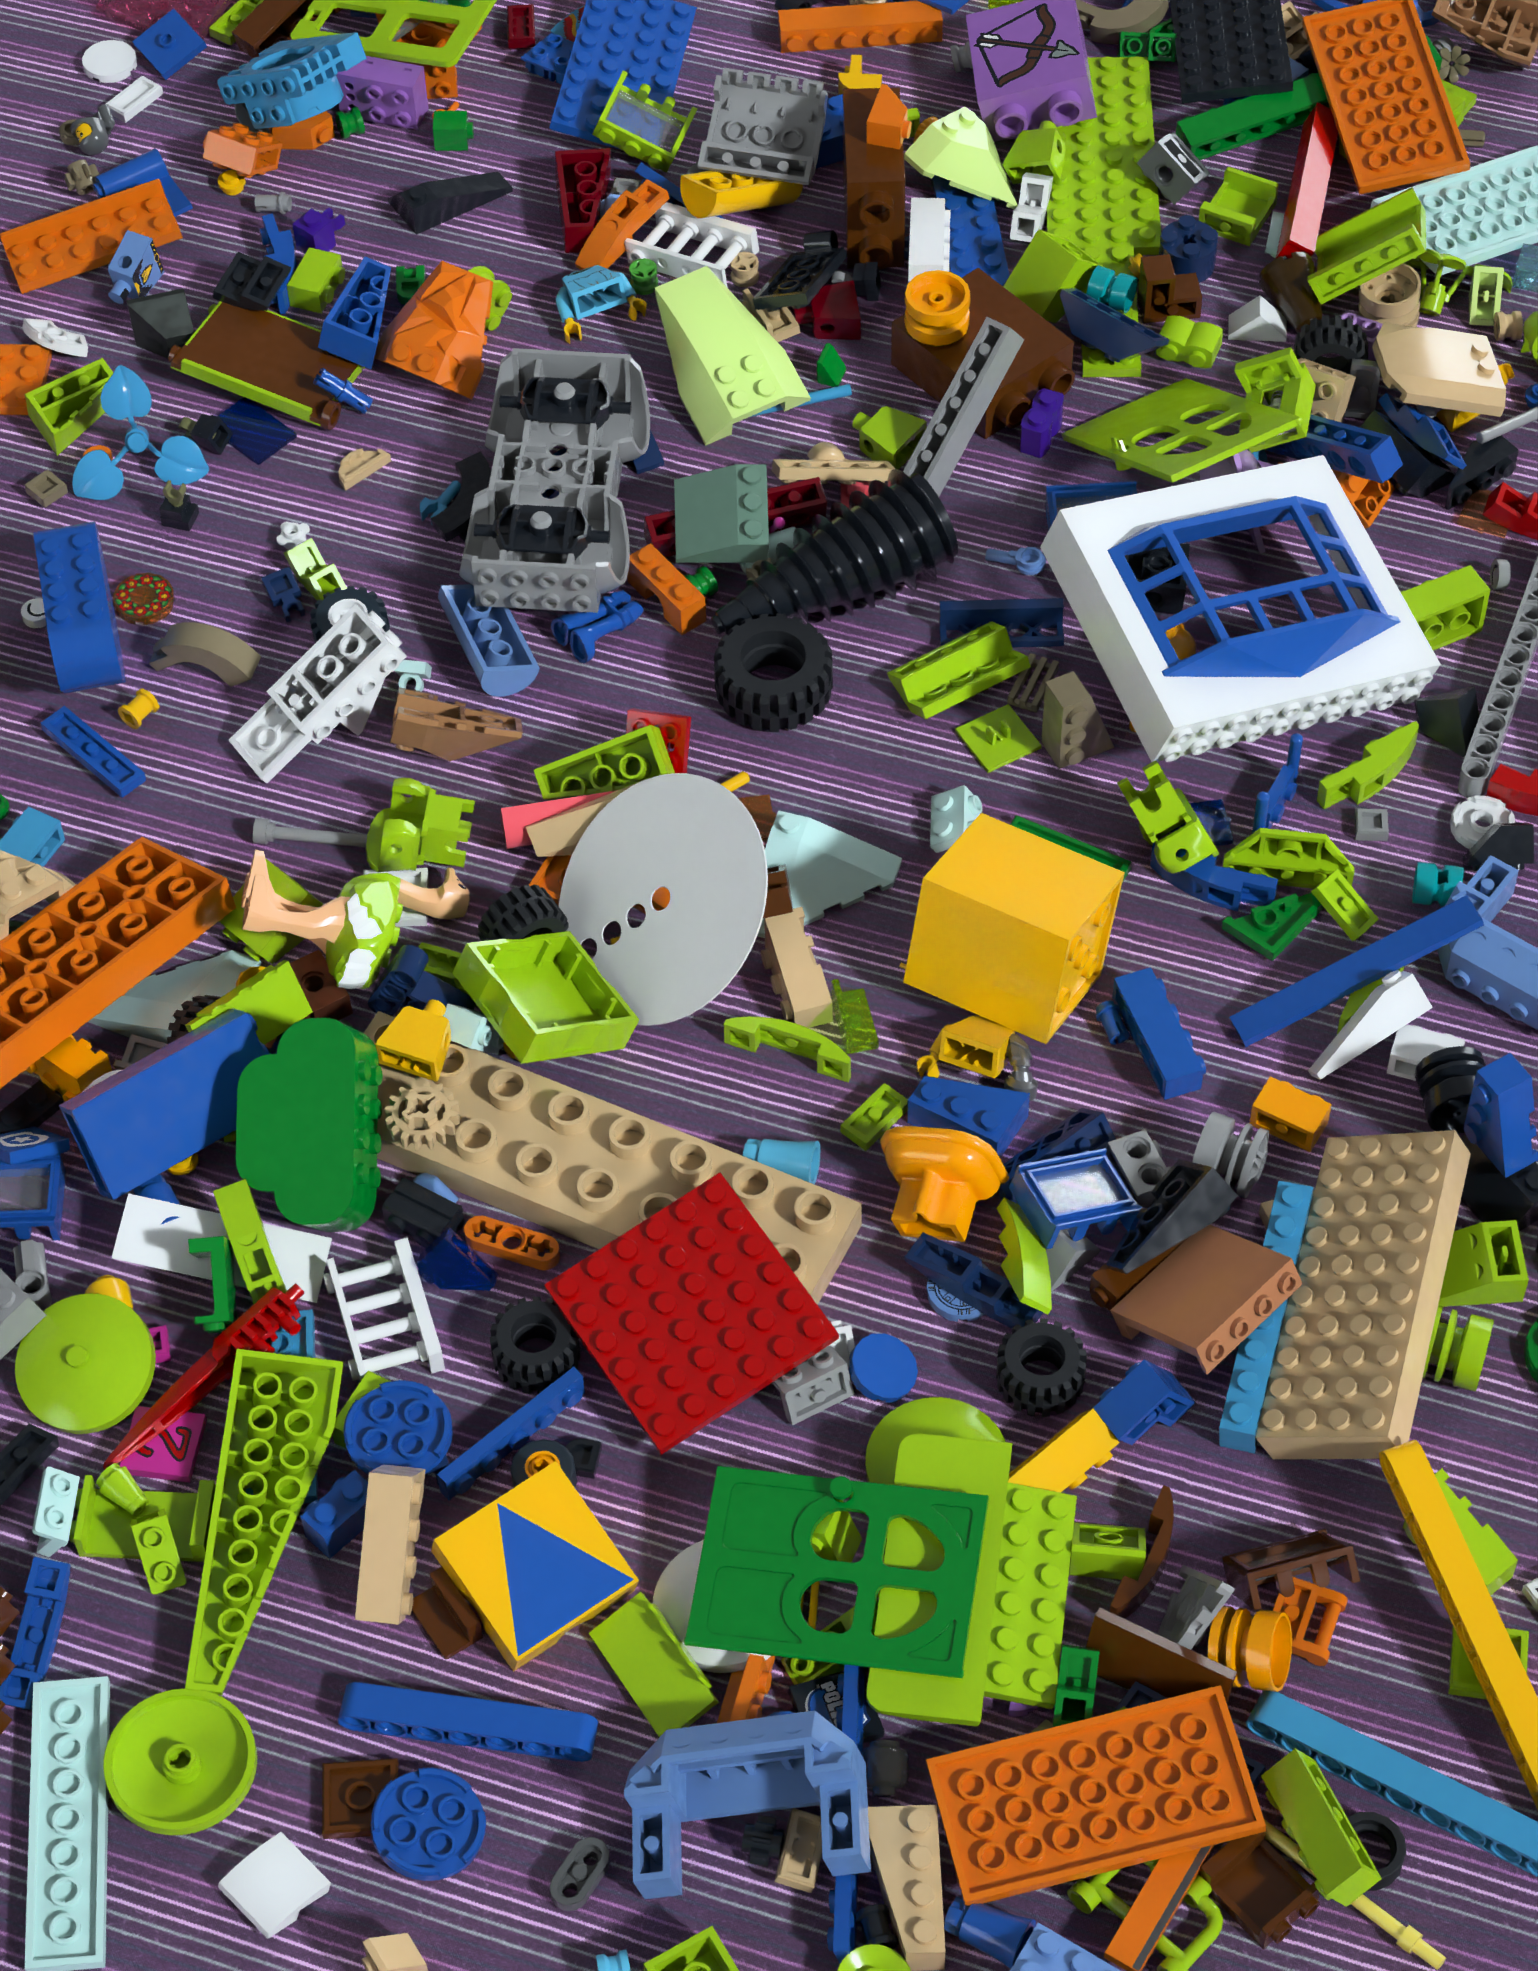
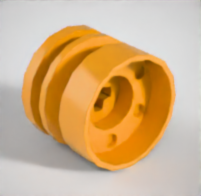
[1207,1606,1292,1692]

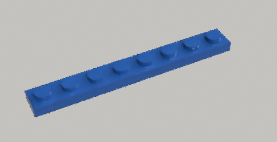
[827,1664,866,1964]

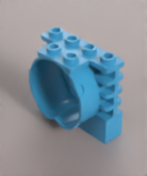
[217,32,367,129]

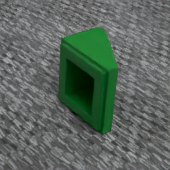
[817,343,846,387]

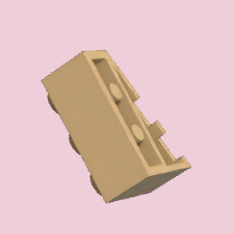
[761,907,833,1028]

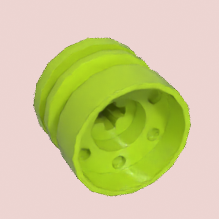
[1422,1305,1494,1392]

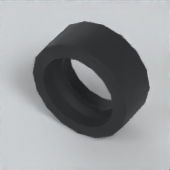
[1347,1812,1406,1891]

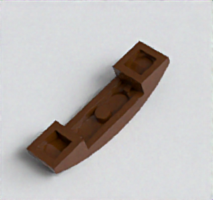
[1110,1485,1174,1619]

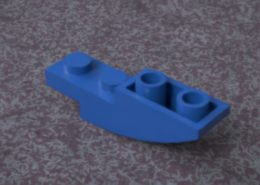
[259,213,297,315]
[1150,842,1278,912]

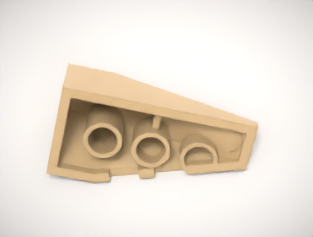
[525,779,646,857]

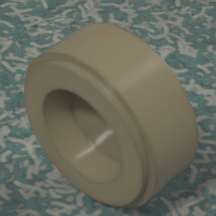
[59,119,79,146]

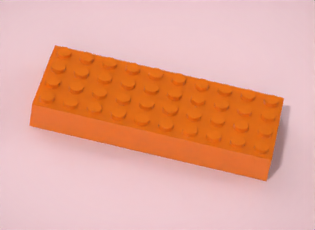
[0,837,236,1089]

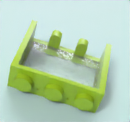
[592,70,697,173]

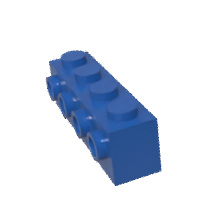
[1112,967,1206,1100]

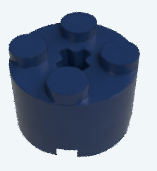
[1159,215,1218,283]

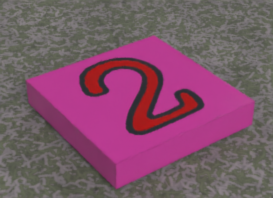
[120,1406,207,1483]

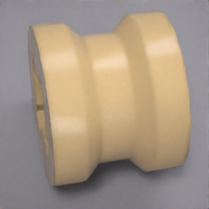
[730,252,759,287]
[1494,311,1523,341]

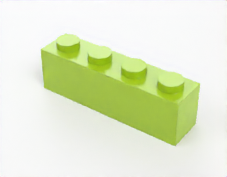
[1261,1748,1382,1907]

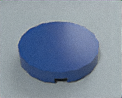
[848,1333,918,1403]

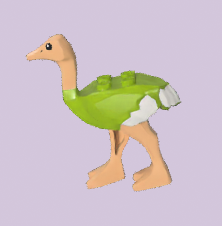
[241,849,470,989]

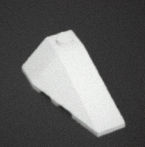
[1308,970,1433,1080]

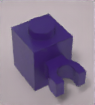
[292,207,346,254]

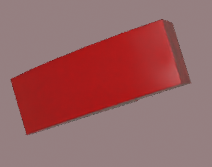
[1482,482,1538,540]
[1486,764,1538,816]

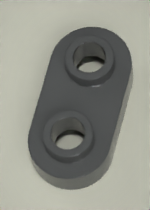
[550,1837,610,1911]

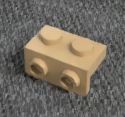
[741,288,800,342]

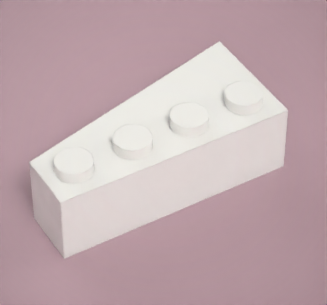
[908,198,950,283]

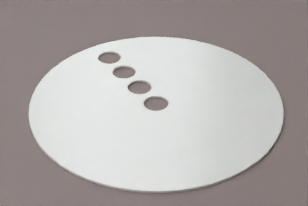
[559,773,768,1026]

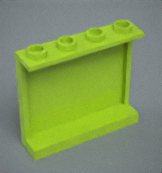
[1307,187,1426,305]

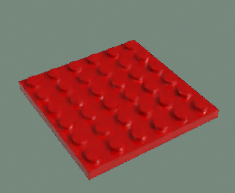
[544,1172,839,1455]

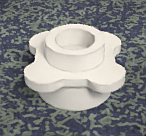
[276,522,310,550]

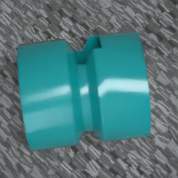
[1086,265,1138,313]
[1412,862,1464,907]

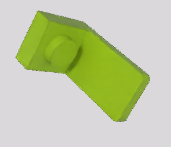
[130,1508,187,1595]

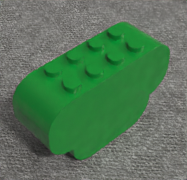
[236,1018,383,1232]

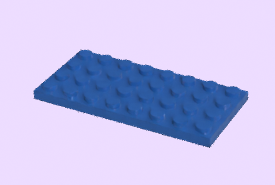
[549,0,697,150]

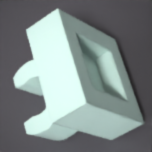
[394,660,432,692]

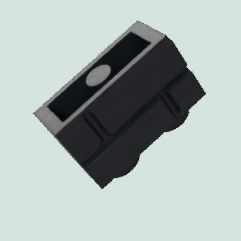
[382,1178,464,1251]

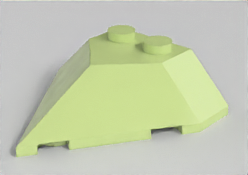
[904,107,1018,210]

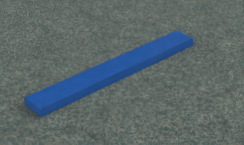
[1229,895,1484,1047]

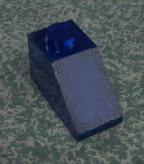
[416,1227,499,1291]

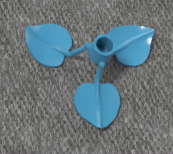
[72,365,209,500]

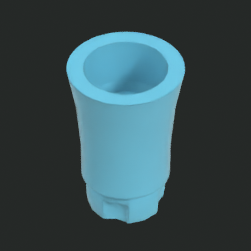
[743,1139,821,1184]

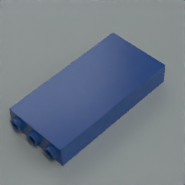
[59,1008,270,1200]

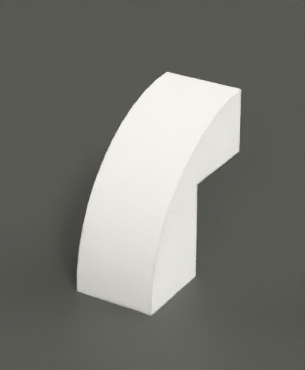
[1010,172,1053,242]

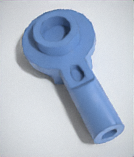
[985,547,1046,575]

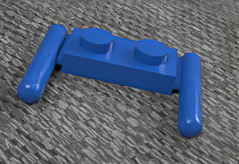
[1252,733,1303,834]

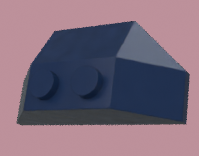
[1060,288,1170,362]

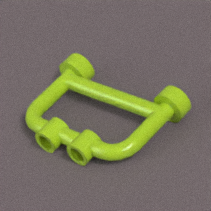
[1067,1859,1223,1971]

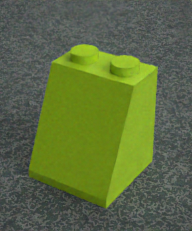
[1003,229,1104,323]
[219,858,324,964]

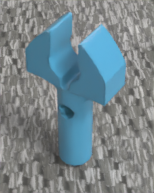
[420,480,461,525]

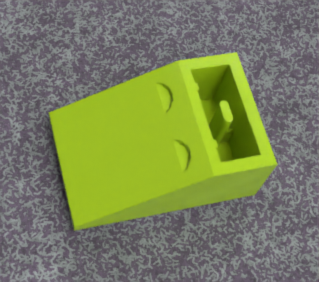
[1438,1220,1529,1307]

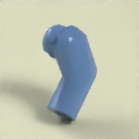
[413,1173,459,1203]

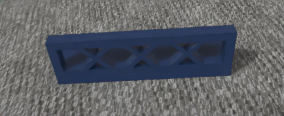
[939,598,1064,648]
[997,1108,1116,1204]

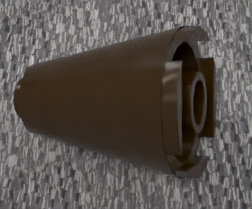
[1259,252,1323,333]

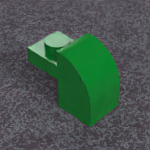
[1053,1644,1100,1727]

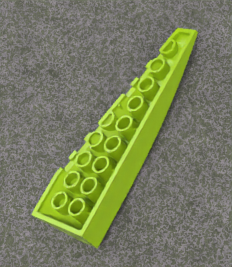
[185,1349,344,1695]

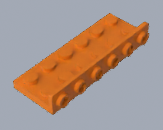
[0,179,183,294]

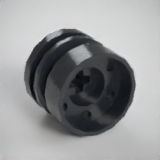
[1414,1046,1486,1134]

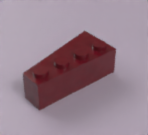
[555,148,611,253]

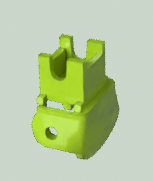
[1117,760,1219,874]
[366,777,475,872]

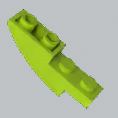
[1317,721,1419,809]
[213,1179,287,1304]

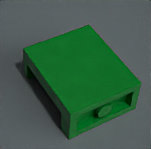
[188,1236,237,1333]

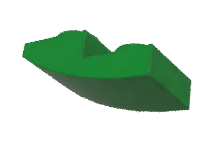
[1118,32,1177,62]

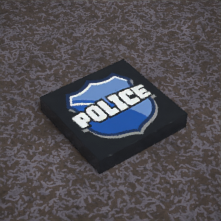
[788,1671,885,1744]

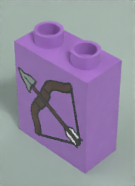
[966,0,1097,142]

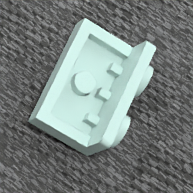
[930,785,982,853]
[32,1467,80,1557]

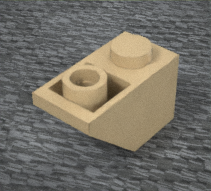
[361,1933,428,1971]

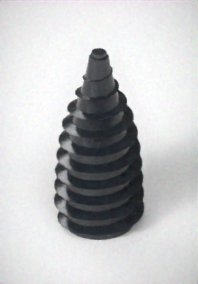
[711,469,958,634]

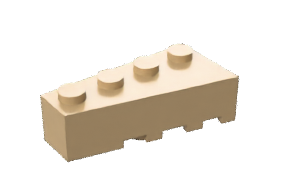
[355,1464,426,1625]

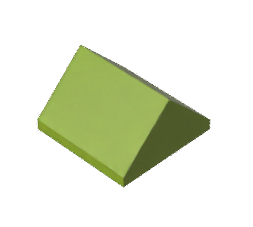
[1069,1522,1146,1581]

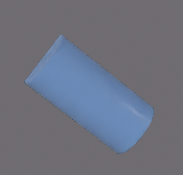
[438,584,540,697]

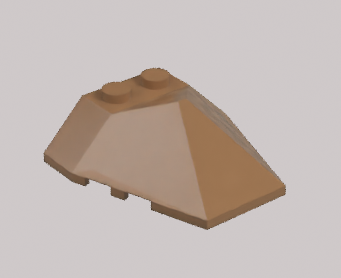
[1432,0,1538,69]
[390,687,523,761]

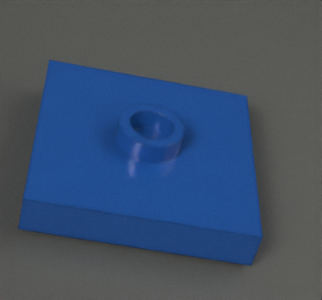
[132,8,207,80]

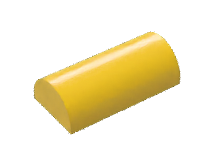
[680,171,803,218]

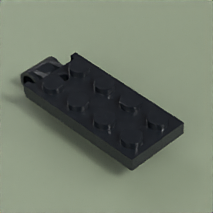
[752,230,847,312]

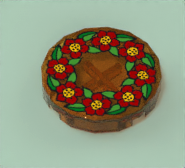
[113,573,175,625]

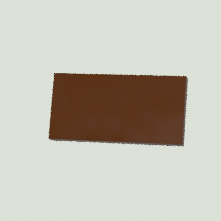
[1086,1608,1237,1703]

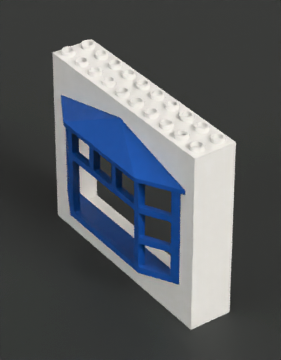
[1040,455,1441,762]

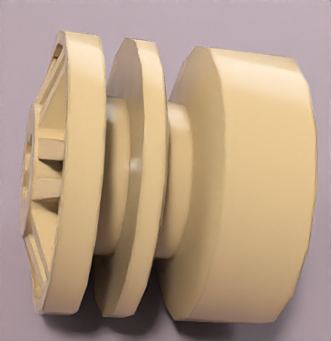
[1358,263,1421,327]

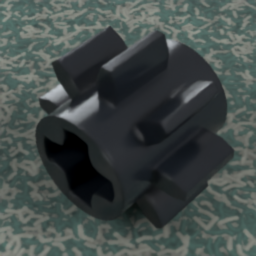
[741,1815,785,1867]

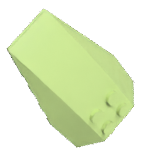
[654,266,811,446]

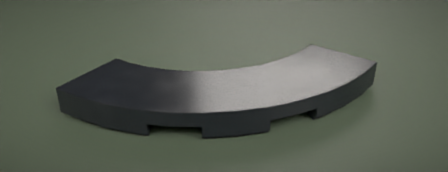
[431,451,491,542]

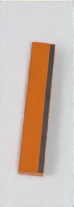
[1103,1845,1214,1971]

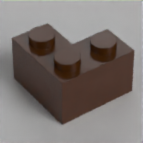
[1137,254,1202,324]

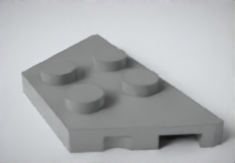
[1158,1565,1235,1650]

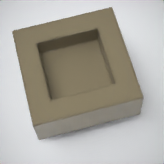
[24,469,68,508]

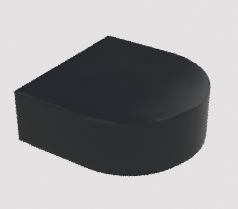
[565,1439,602,1479]

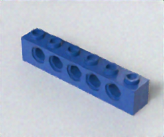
[1265,415,1403,483]

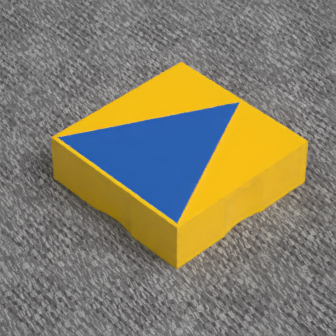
[431,1461,639,1672]

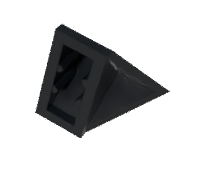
[1414,686,1479,758]

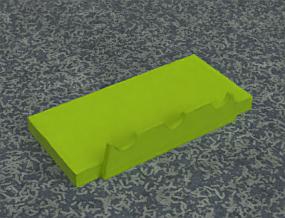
[185,960,313,1045]
[589,1592,719,1737]

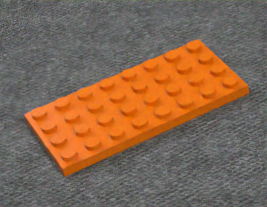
[1302,0,1470,195]
[926,1685,1266,1906]

